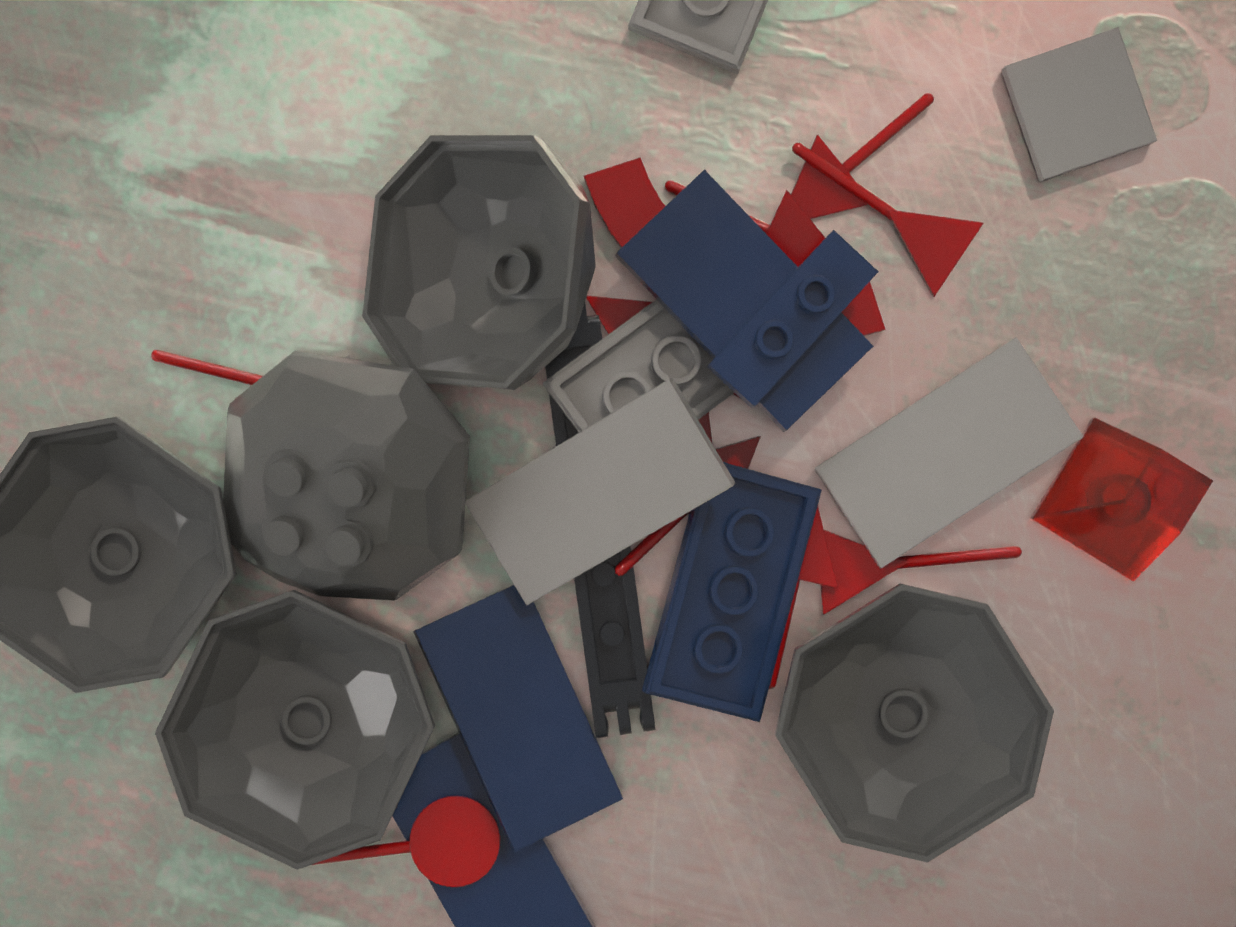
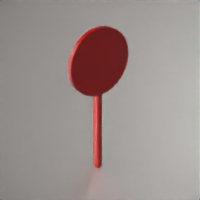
[312,796,500,887]

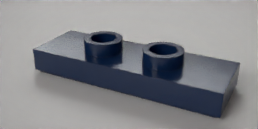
[707,230,879,408]

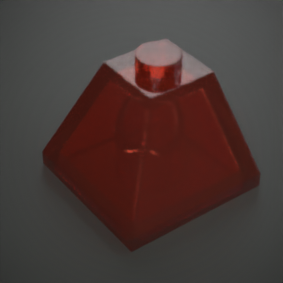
[1030,417,1213,581]

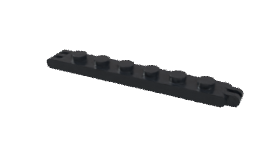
[545,303,655,738]

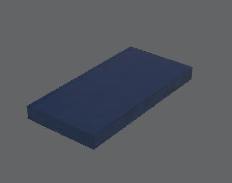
[615,169,874,432]
[642,462,822,722]
[413,585,623,852]
[393,732,595,927]

